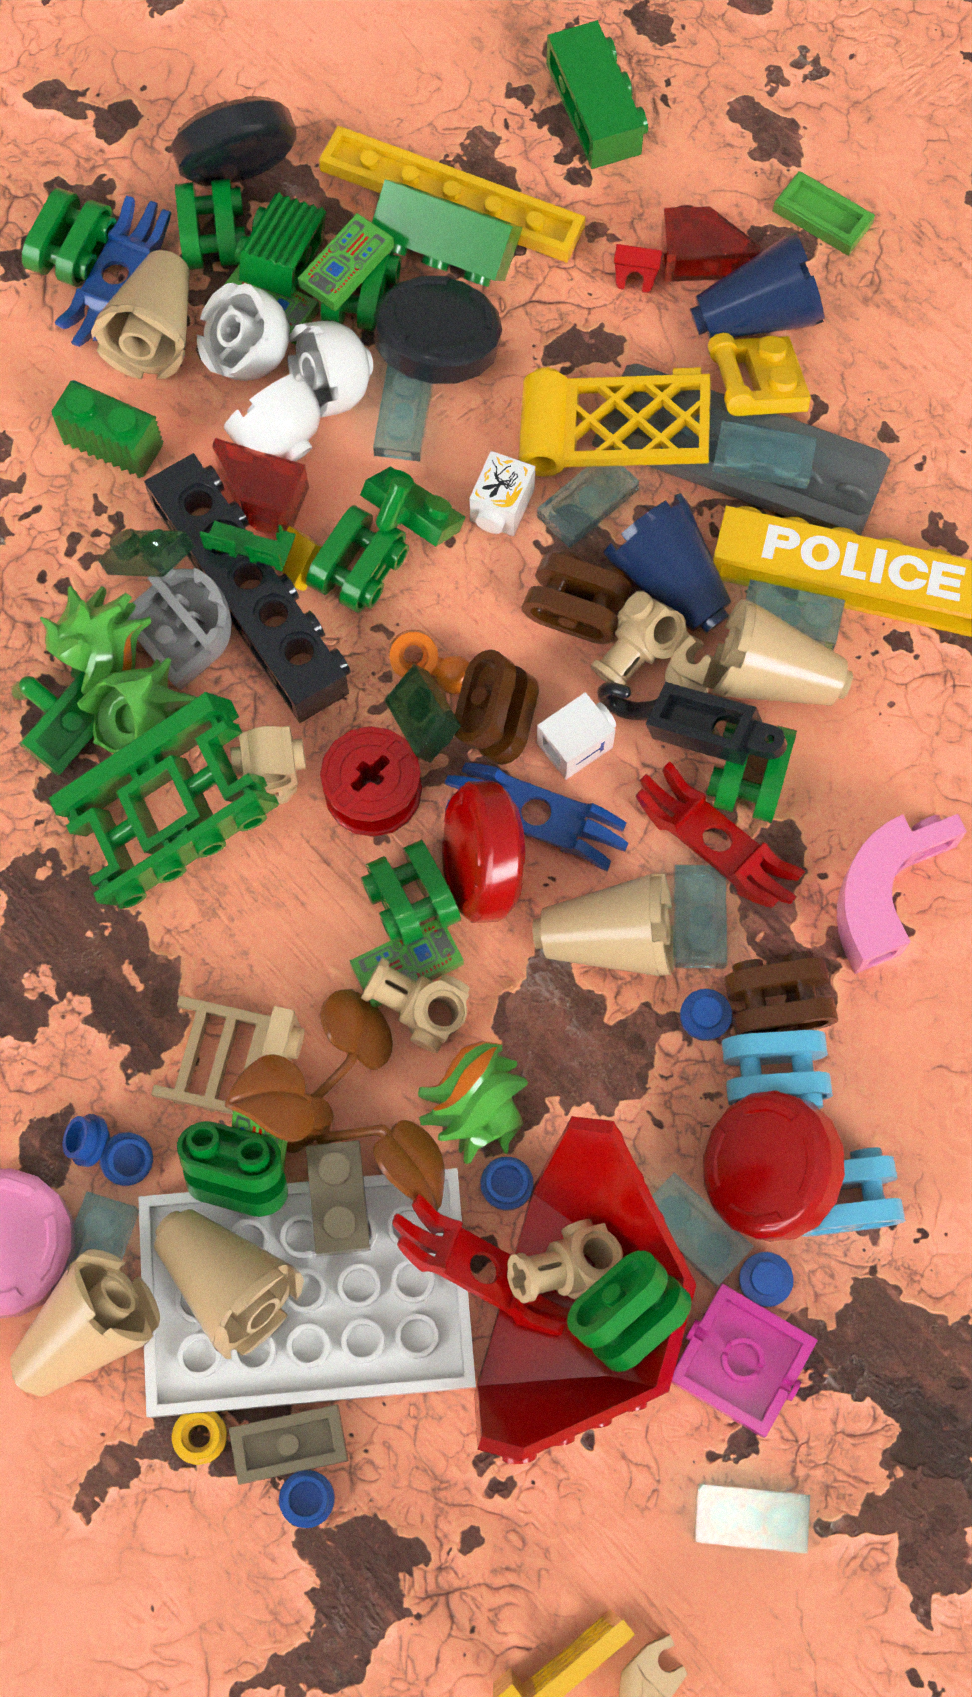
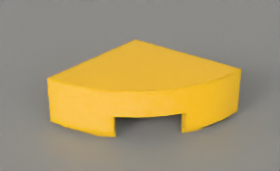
[282,526,322,592]

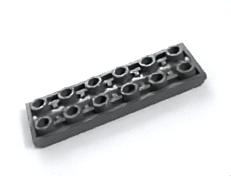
[592,364,891,535]

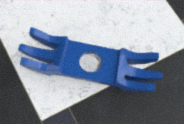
[55,195,171,347]
[445,762,628,871]

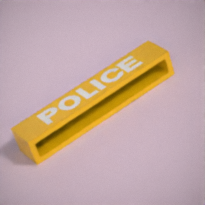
[713,506,972,637]

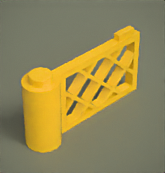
[518,367,711,477]

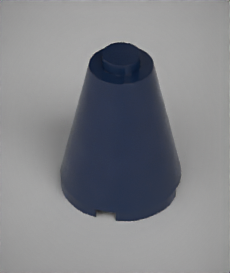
[690,233,825,339]
[603,493,732,634]

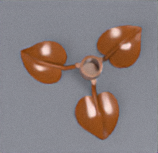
[225,989,445,1211]

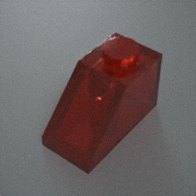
[661,205,760,282]
[212,438,309,534]

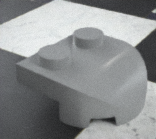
[128,567,232,690]

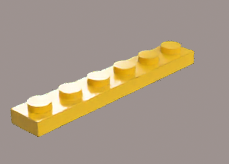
[319,125,586,263]

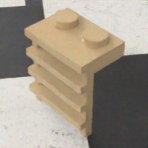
[151,996,304,1115]

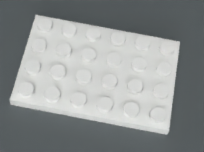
[138,1168,476,1418]

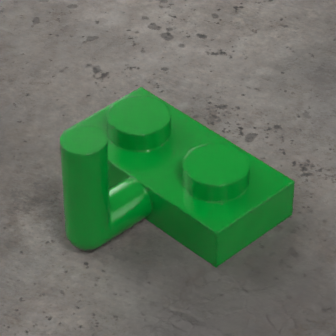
[360,466,466,547]
[11,671,94,776]

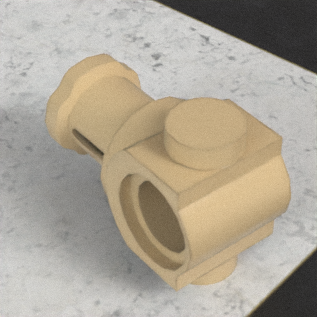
[591,591,690,686]
[230,726,306,805]
[360,958,470,1054]
[507,1219,623,1304]

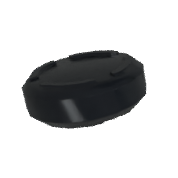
[171,96,296,186]
[373,276,502,384]

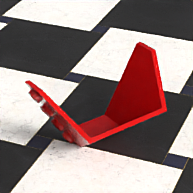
[474,1116,697,1464]

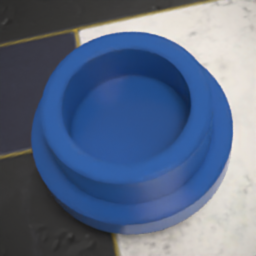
[680,989,732,1041]
[62,1114,110,1167]
[99,1132,153,1186]
[481,1157,533,1211]
[739,1252,793,1307]
[279,1470,335,1528]

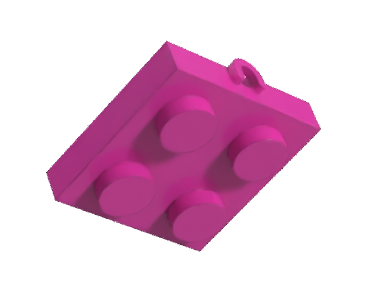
[671,1283,818,1438]

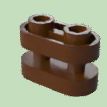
[521,550,633,644]
[453,649,539,765]
[724,951,839,1035]

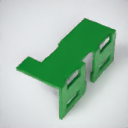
[200,521,296,571]

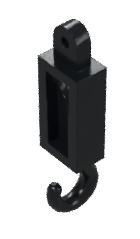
[597,682,787,765]

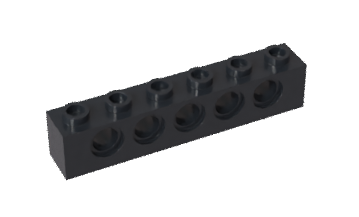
[144,453,351,724]

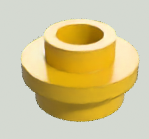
[172,1412,228,1465]

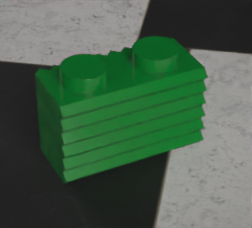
[234,192,326,298]
[51,380,164,478]

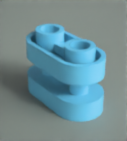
[722,1030,833,1109]
[802,1147,906,1237]

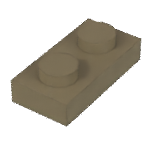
[306,1140,371,1257]
[229,1404,349,1485]

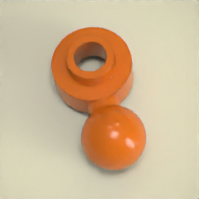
[389,629,470,694]

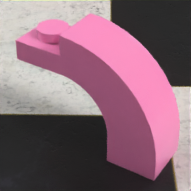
[837,814,967,974]

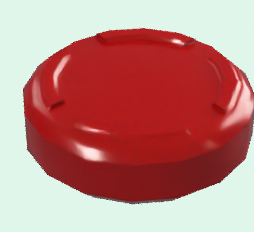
[442,781,526,923]
[703,1090,845,1242]

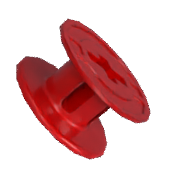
[320,726,422,837]

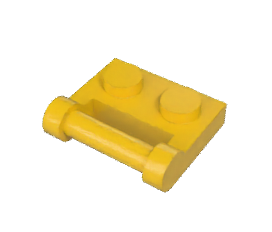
[707,333,811,416]

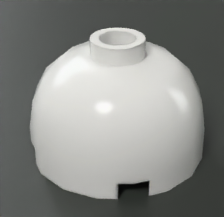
[197,283,290,381]
[288,321,373,418]
[224,373,321,464]

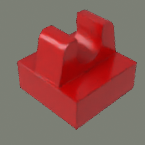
[614,244,663,293]

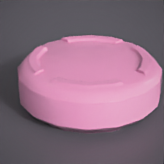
[0,1168,76,1319]

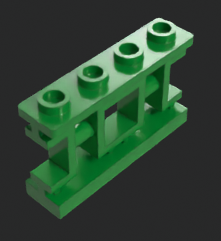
[48,692,279,909]

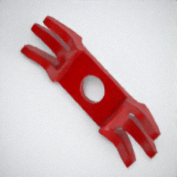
[636,761,805,908]
[392,1194,570,1336]

